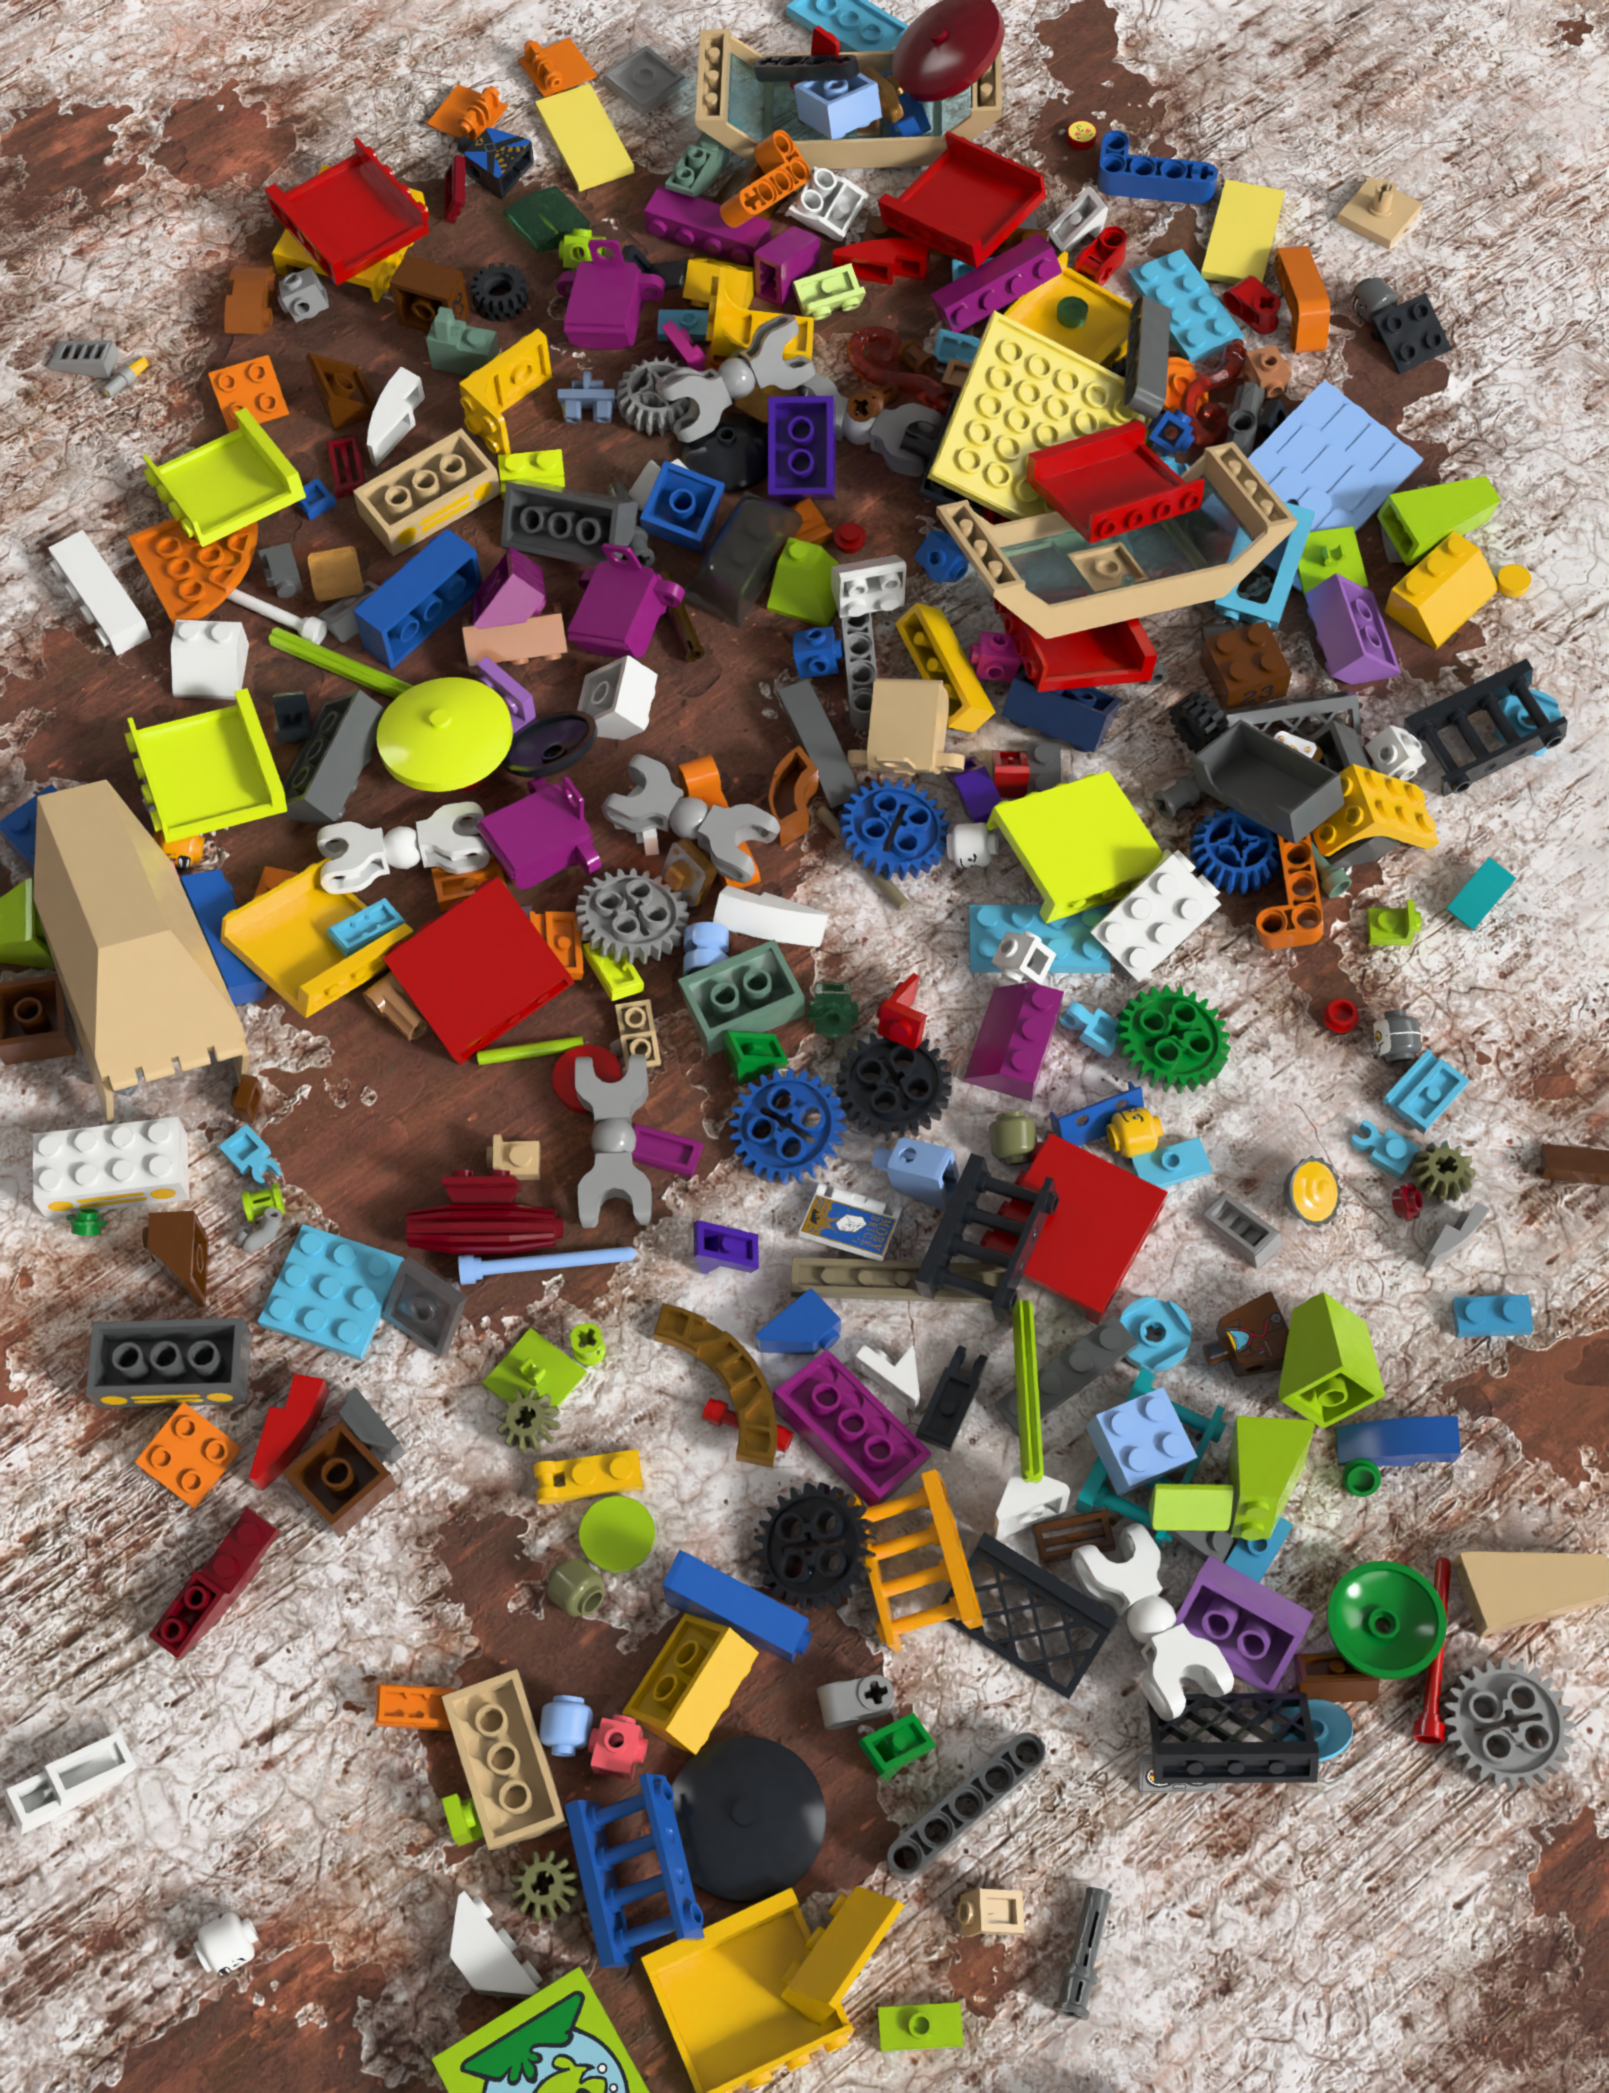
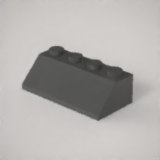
[501,480,638,567]
[277,689,386,827]
[1305,721,1400,869]

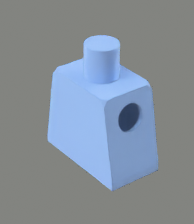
[872,1137,960,1211]

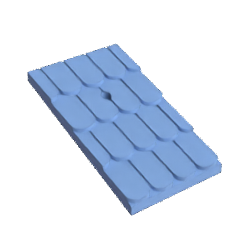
[1200,380,1424,592]

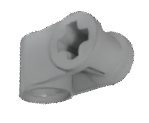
[816,1675,895,1730]

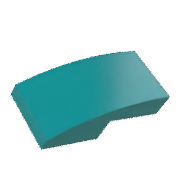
[1445,857,1517,931]

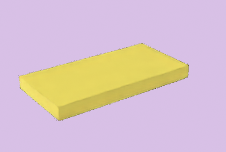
[535,83,635,192]
[1201,179,1285,285]

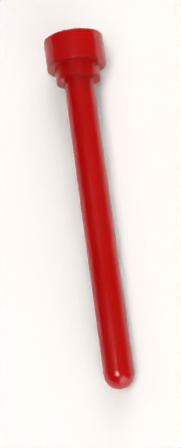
[1412,1557,1451,1745]

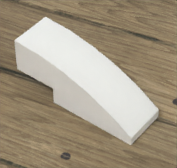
[367,367,425,467]
[713,885,829,947]
[5,1731,137,1835]

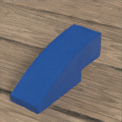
[1335,1416,1461,1466]

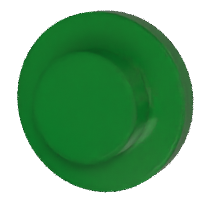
[1342,1458,1381,1497]

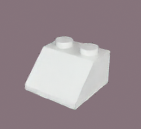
[171,620,249,700]
[577,655,658,740]

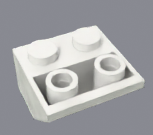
[831,555,906,618]

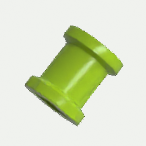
[241,1183,286,1223]
[570,1323,606,1366]

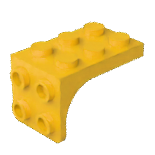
[706,267,814,360]
[459,329,552,455]
[1312,764,1439,856]

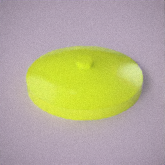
[376,677,513,792]

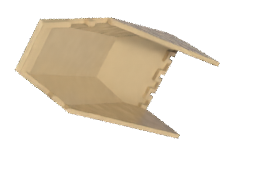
[33,779,250,1124]

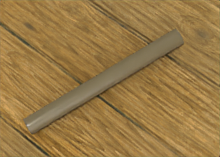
[816,806,910,911]

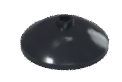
[680,412,768,493]
[502,710,598,778]

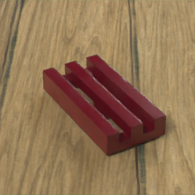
[444,155,466,224]
[326,436,367,498]

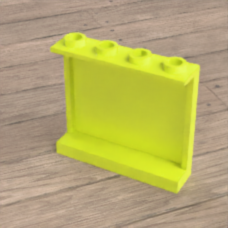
[143,407,306,547]
[124,688,287,843]
[986,771,1163,924]

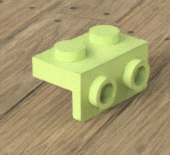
[792,263,866,320]

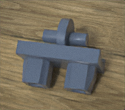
[558,371,617,423]

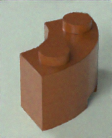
[224,265,278,334]
[769,745,819,848]

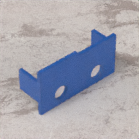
[879,70,932,138]
[1049,1081,1144,1147]

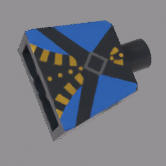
[457,128,534,200]

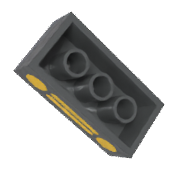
[86,1318,251,1408]

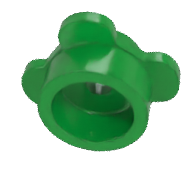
[66,1209,107,1236]

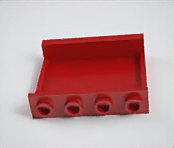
[877,131,1046,269]
[264,138,429,286]
[1026,420,1205,544]
[994,588,1158,692]
[383,876,575,1065]
[979,1133,1168,1325]

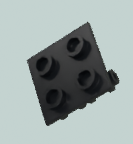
[1370,293,1452,374]

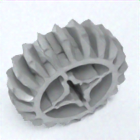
[616,356,690,437]

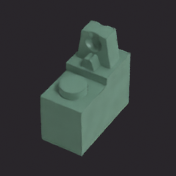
[426,307,500,376]

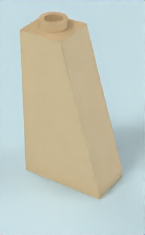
[1452,1551,1609,1637]

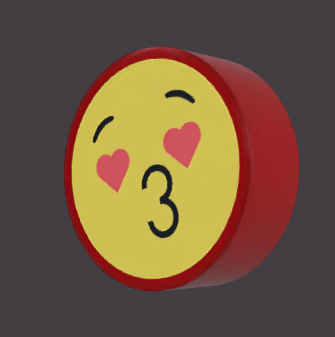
[1067,120,1097,150]

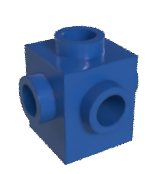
[1147,408,1195,457]
[913,531,969,583]
[793,626,844,679]

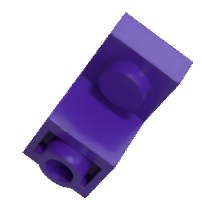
[945,756,1002,824]

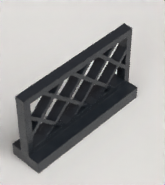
[941,1532,1118,1700]
[1147,1693,1319,1784]

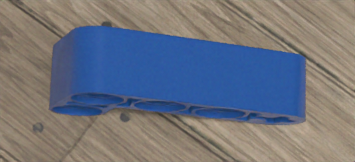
[1097,130,1218,204]

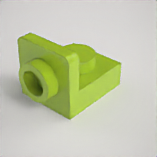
[1366,900,1421,946]
[442,1793,485,1846]

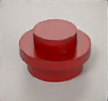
[834,523,866,554]
[1322,999,1359,1034]

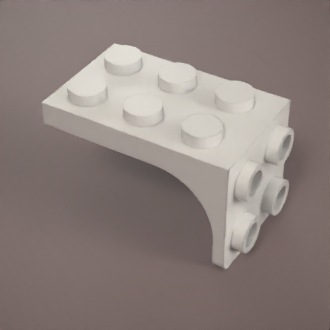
[1090,848,1222,982]

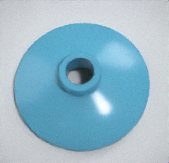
[1272,1699,1353,1762]

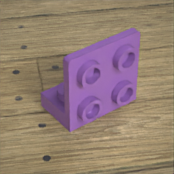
[477,656,536,734]

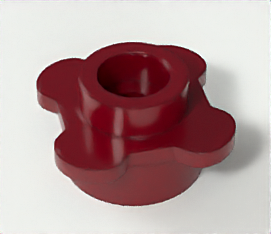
[1392,1183,1423,1221]

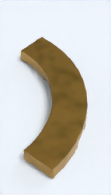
[653,1303,777,1468]

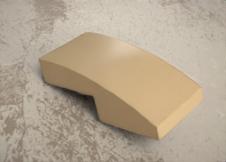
[615,999,661,1071]

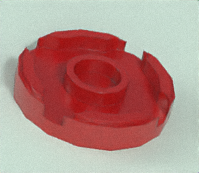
[552,1045,623,1114]

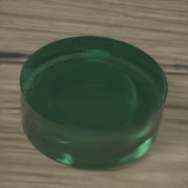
[1056,296,1088,328]

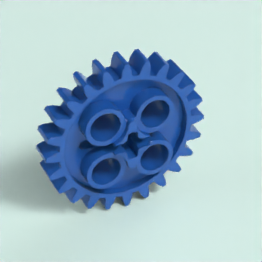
[838,779,950,881]
[729,1068,847,1185]

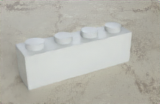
[48,530,152,656]

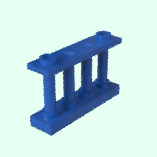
[565,1773,705,1968]

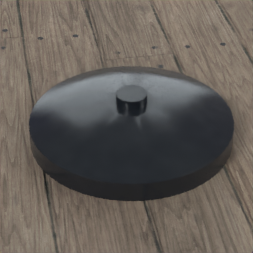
[672,1736,826,1903]

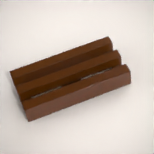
[1031,1510,1116,1565]

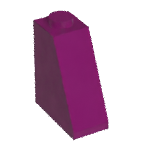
[754,226,820,308]

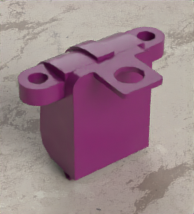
[556,239,666,350]
[567,543,685,659]
[476,776,602,890]

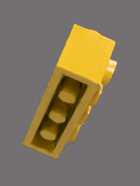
[895,602,996,733]

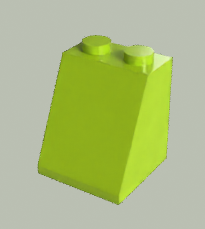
[1278,1292,1386,1429]
[1227,1416,1315,1541]

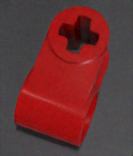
[1073,226,1127,286]
[1223,275,1281,335]

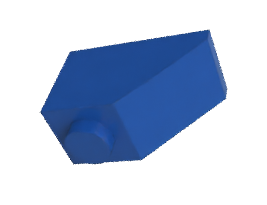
[755,1288,841,1355]

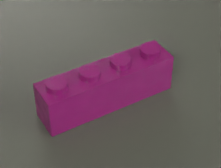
[644,185,771,268]
[930,233,1063,333]

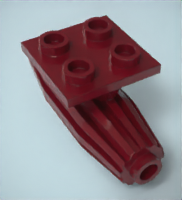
[406,1170,564,1254]

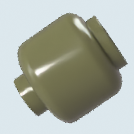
[989,1111,1038,1166]
[547,1558,605,1617]

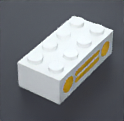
[33,1117,190,1217]

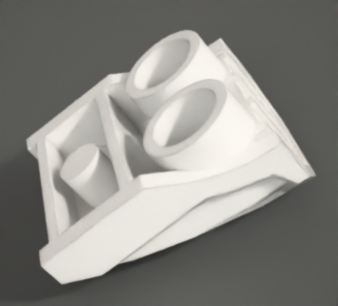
[785,166,869,241]

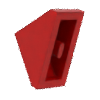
[992,750,1030,798]

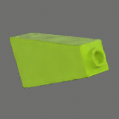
[1377,476,1501,566]

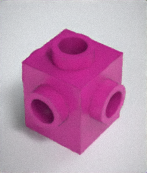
[969,631,1021,683]

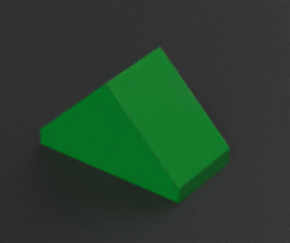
[723,1031,789,1086]

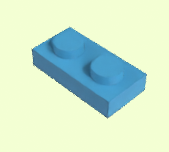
[1451,1295,1534,1338]

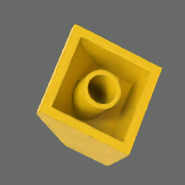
[682,257,756,309]

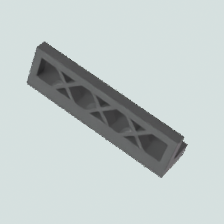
[1222,690,1361,739]

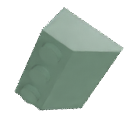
[678,939,805,1056]

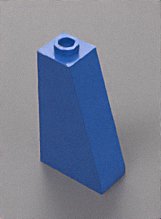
[662,1550,813,1663]

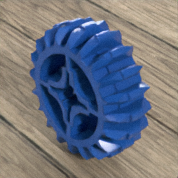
[1190,807,1281,896]

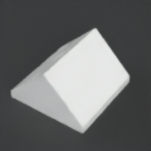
[992,1464,1070,1541]

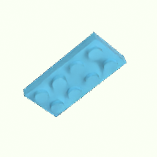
[786,0,909,52]
[1127,249,1244,364]
[969,904,1111,973]

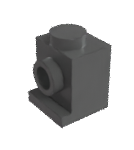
[258,542,304,599]

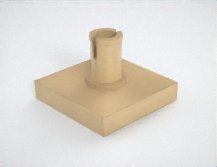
[1337,176,1423,250]

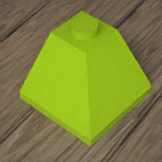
[767,537,840,628]

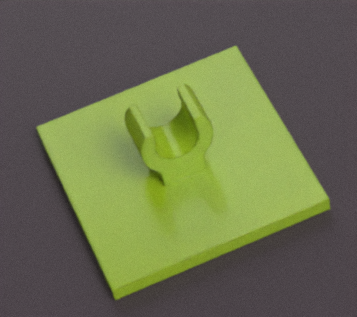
[1297,526,1368,597]
[482,1328,587,1423]

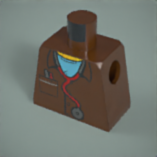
[1202,1291,1289,1377]

